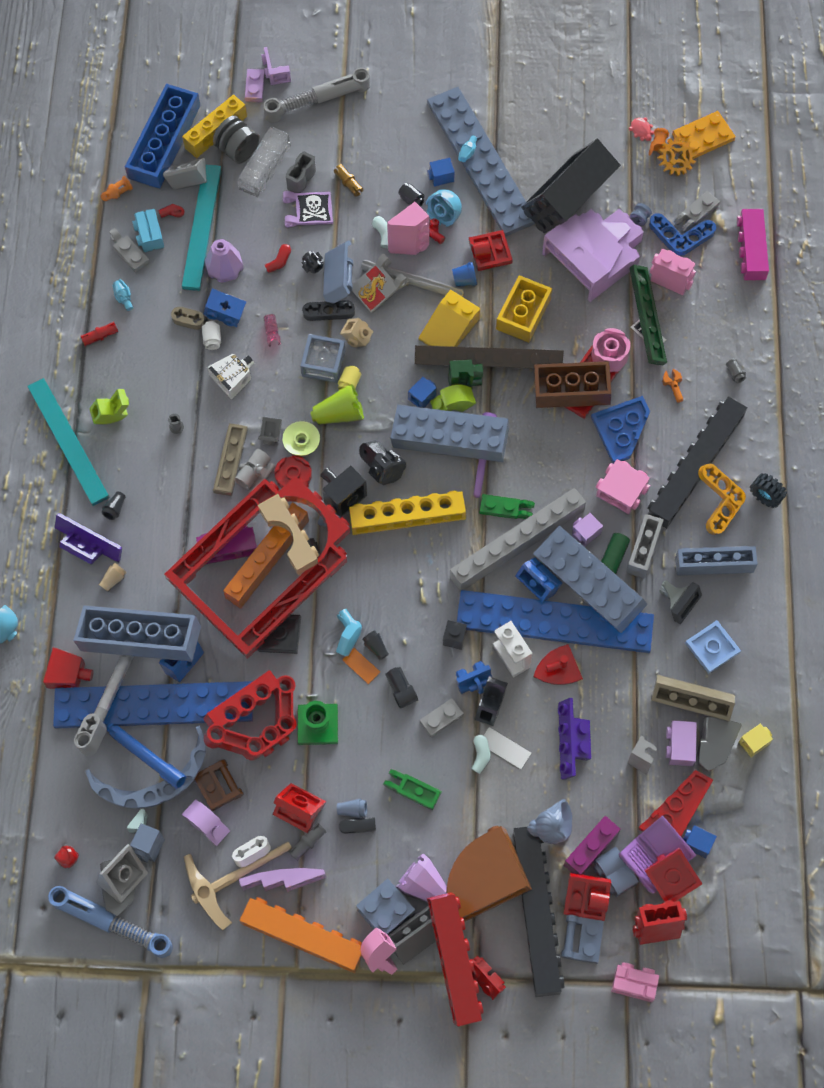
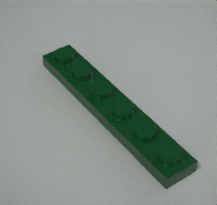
[629,264,667,366]

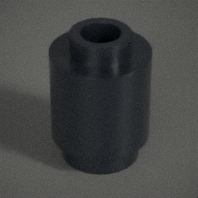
[398,183,425,207]

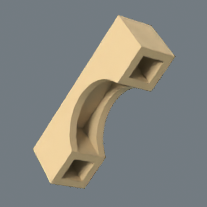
[258,494,319,575]

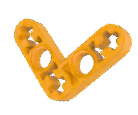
[698,464,746,535]

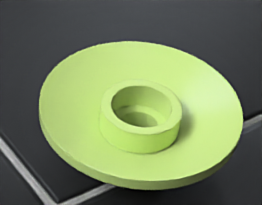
[283,421,320,456]

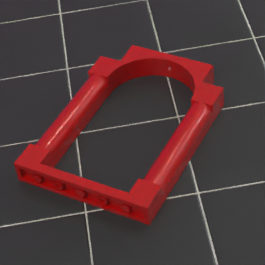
[164,476,350,659]

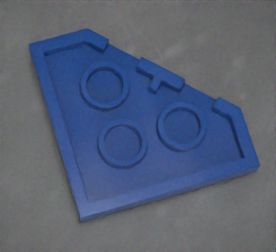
[591,396,650,464]

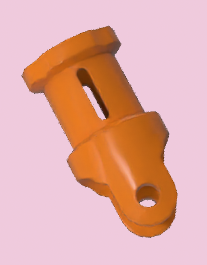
[648,128,669,161]
[101,176,133,201]

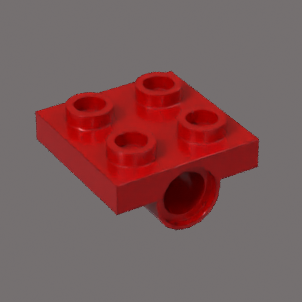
[469,230,513,271]
[563,873,611,921]

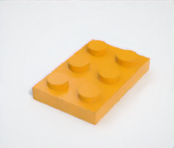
[672,111,736,159]

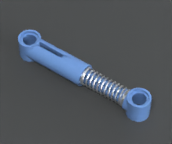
[48,886,173,958]

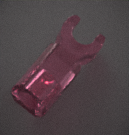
[263,314,281,347]

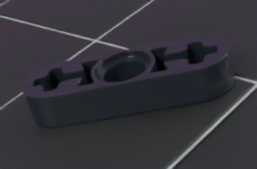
[302,300,355,321]

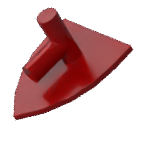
[533,644,583,685]

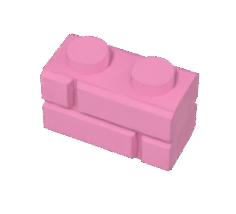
[611,962,659,1002]

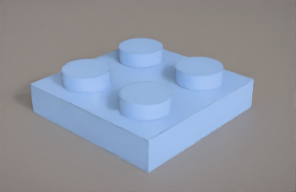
[685,620,741,674]

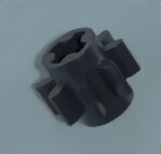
[301,251,324,274]

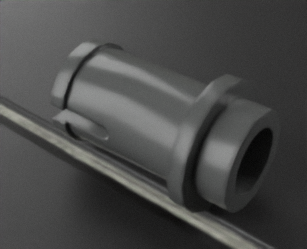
[726,358,746,383]
[168,414,184,434]

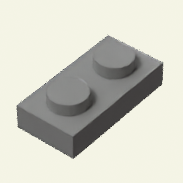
[420,698,464,738]

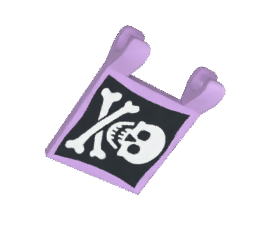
[283,191,333,228]

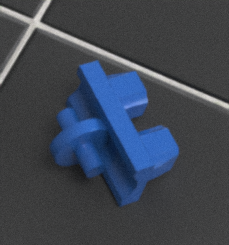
[456,661,493,694]

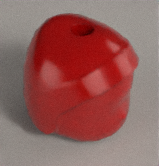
[54,845,79,869]

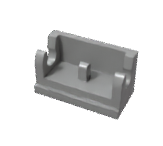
[628,736,657,774]

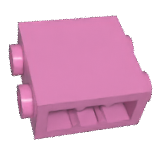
[650,249,696,295]
[596,459,650,514]

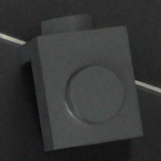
[258,417,282,445]

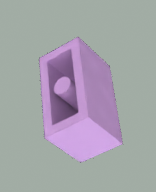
[666,721,697,766]

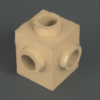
[340,318,373,347]

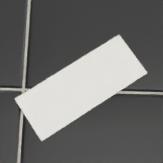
[484,727,531,769]

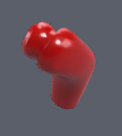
[265,244,291,273]

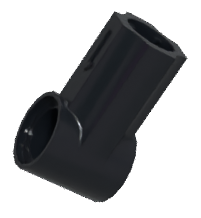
[385,667,418,709]

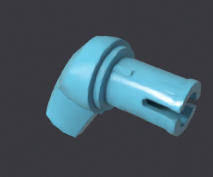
[336,609,362,656]

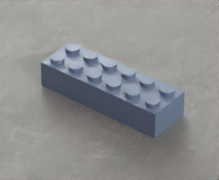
[390,405,509,462]
[533,525,647,633]
[73,606,201,661]

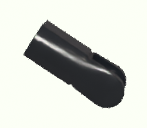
[339,817,376,834]

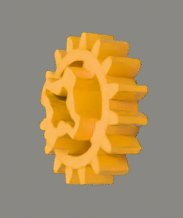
[657,137,697,176]

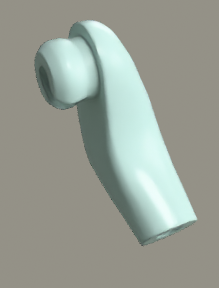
[372,216,388,249]
[471,734,490,774]

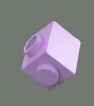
[572,513,603,547]

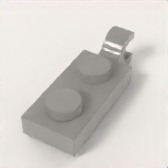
[109,228,150,273]

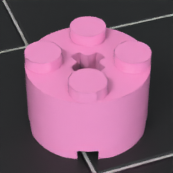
[591,328,630,372]

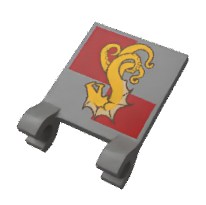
[352,254,409,313]

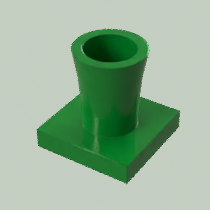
[298,701,338,745]

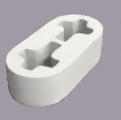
[232,836,271,867]

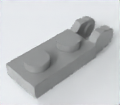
[674,191,720,232]

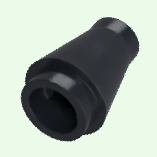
[101,491,126,520]
[362,630,389,661]

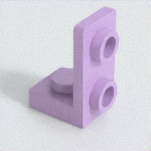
[261,47,291,85]

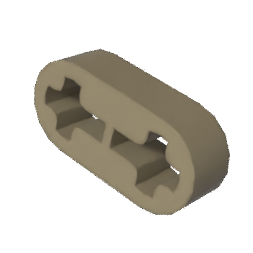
[171,307,205,330]

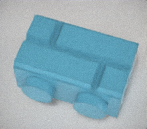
[132,209,164,252]

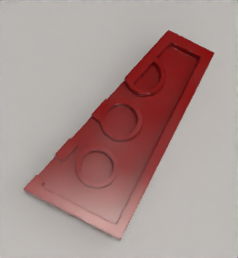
[638,770,713,837]

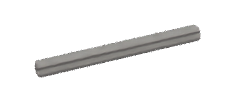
[361,260,464,297]

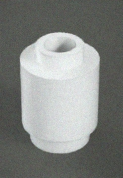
[202,321,221,350]

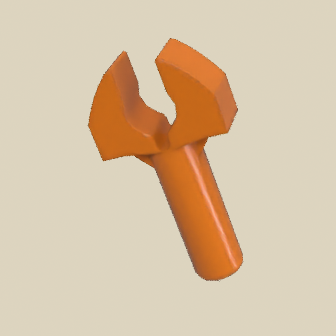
[662,369,684,403]

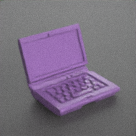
[619,816,696,894]

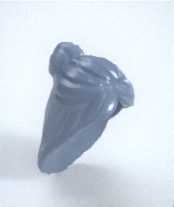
[527,799,572,845]

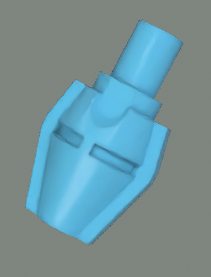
[458,136,477,162]
[112,279,133,311]

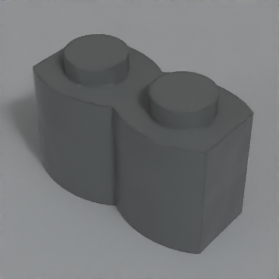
[286,151,316,193]

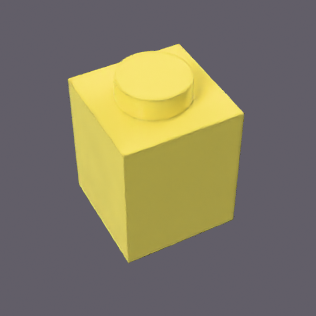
[739,723,773,758]

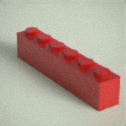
[427,892,484,1027]

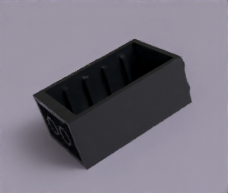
[521,138,621,234]

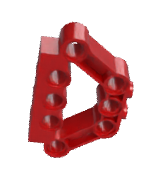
[204,670,296,761]

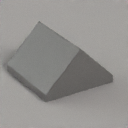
[163,158,206,190]
[96,844,148,903]

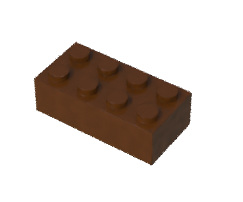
[534,361,611,408]

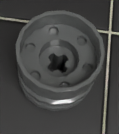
[213,116,260,164]

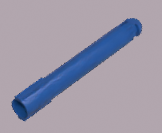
[106,723,187,789]

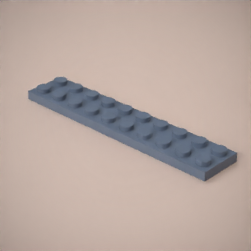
[427,87,535,237]

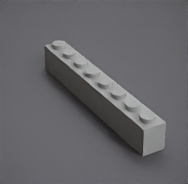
[450,488,586,592]

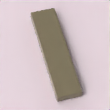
[213,423,248,496]

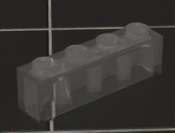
[237,126,291,198]

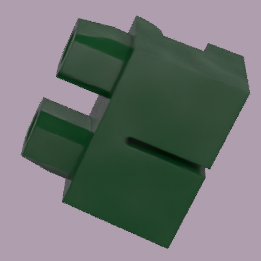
[448,360,483,389]

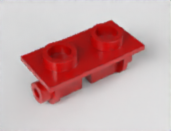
[472,956,506,1000]

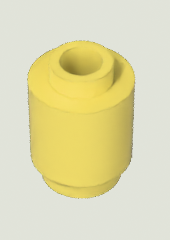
[338,366,361,391]

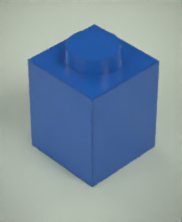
[427,158,455,186]
[408,376,437,408]
[683,825,717,859]

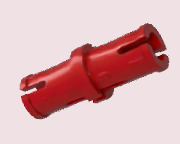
[80,321,119,347]

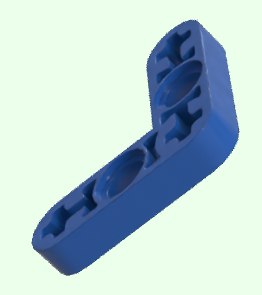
[649,213,716,257]

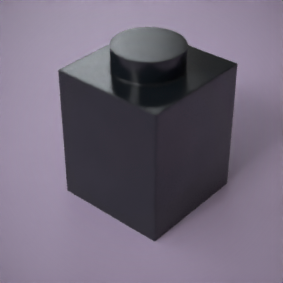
[443,620,467,650]

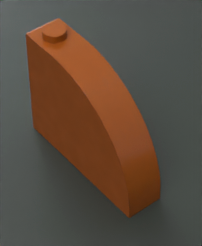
[446,826,532,922]

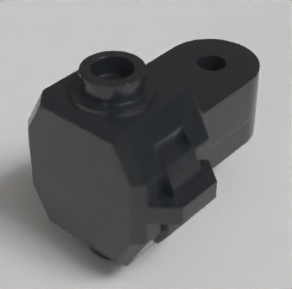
[359,440,406,485]

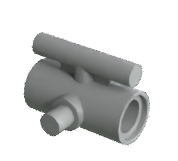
[235,449,276,493]

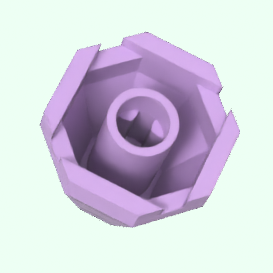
[205,239,244,283]
[396,854,447,903]

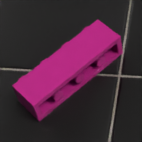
[737,209,769,280]

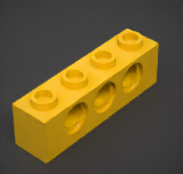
[182,94,247,159]

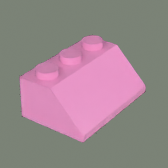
[387,202,429,255]

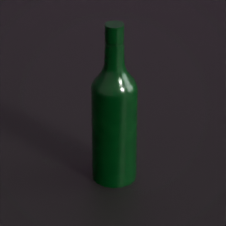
[601,533,630,574]

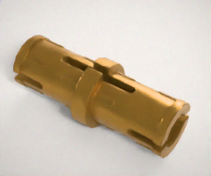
[334,164,364,197]

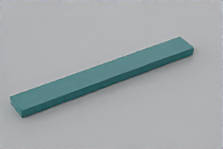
[182,164,222,291]
[27,378,110,506]

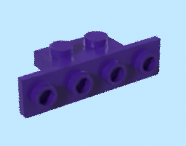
[55,513,122,565]
[558,698,591,780]

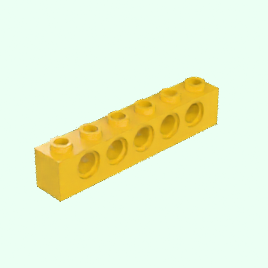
[349,491,466,535]

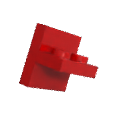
[272,783,326,833]
[645,848,702,902]

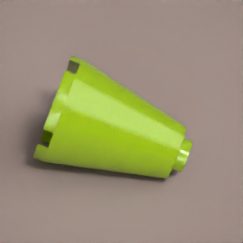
[310,384,364,425]

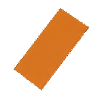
[342,648,380,684]

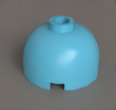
[426,190,462,227]
[0,605,18,644]

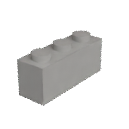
[626,514,664,579]

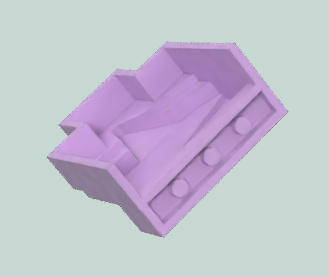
[542,209,643,302]

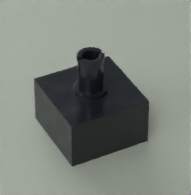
[320,465,367,517]

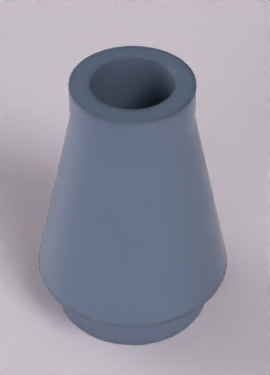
[337,798,367,819]

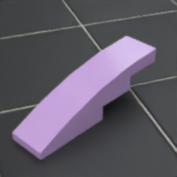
[239,868,326,892]

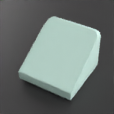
[127,809,148,833]

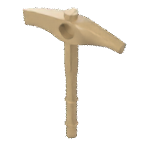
[184,842,292,930]

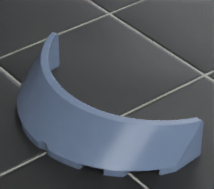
[85,726,206,808]

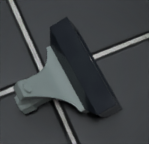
[659,580,702,624]

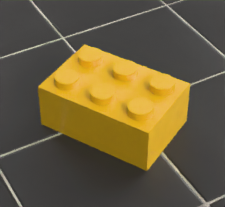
[496,275,552,343]

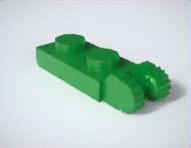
[480,494,535,519]
[383,769,442,811]

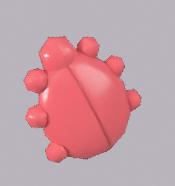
[629,117,654,141]

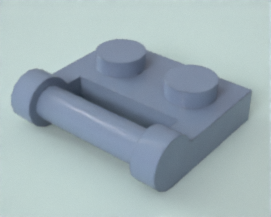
[561,915,604,964]

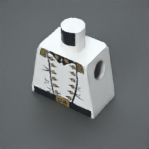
[208,354,255,399]

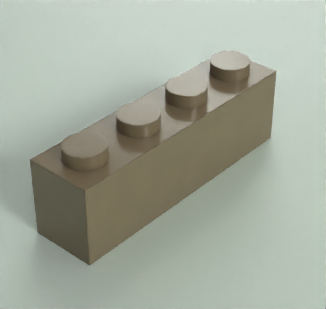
[651,675,735,721]

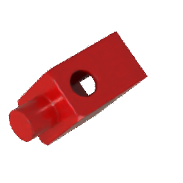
[43,647,94,689]

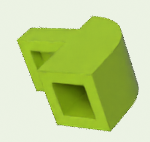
[430,385,476,412]
[89,389,129,424]

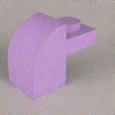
[182,800,230,846]

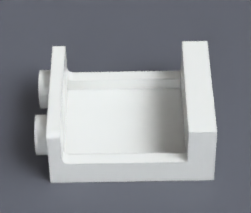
[493,621,532,678]

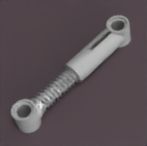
[263,68,370,123]

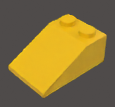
[419,290,480,347]

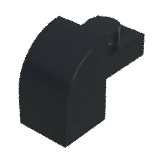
[474,676,508,726]

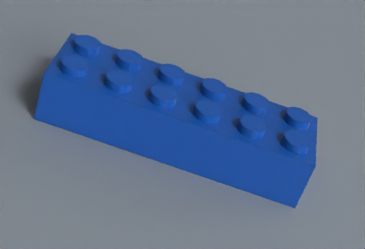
[125,84,201,189]

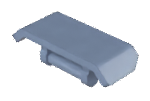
[323,240,353,303]

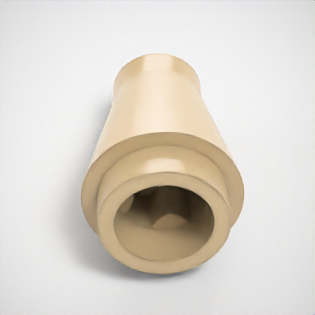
[99,563,127,592]

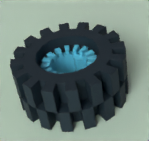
[749,473,787,508]

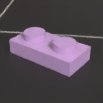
[245,69,265,102]

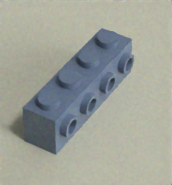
[675,546,758,575]

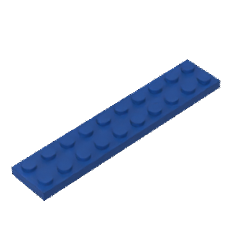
[457,590,654,653]
[53,681,253,728]

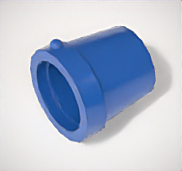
[452,262,477,287]

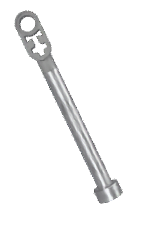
[74,655,134,756]

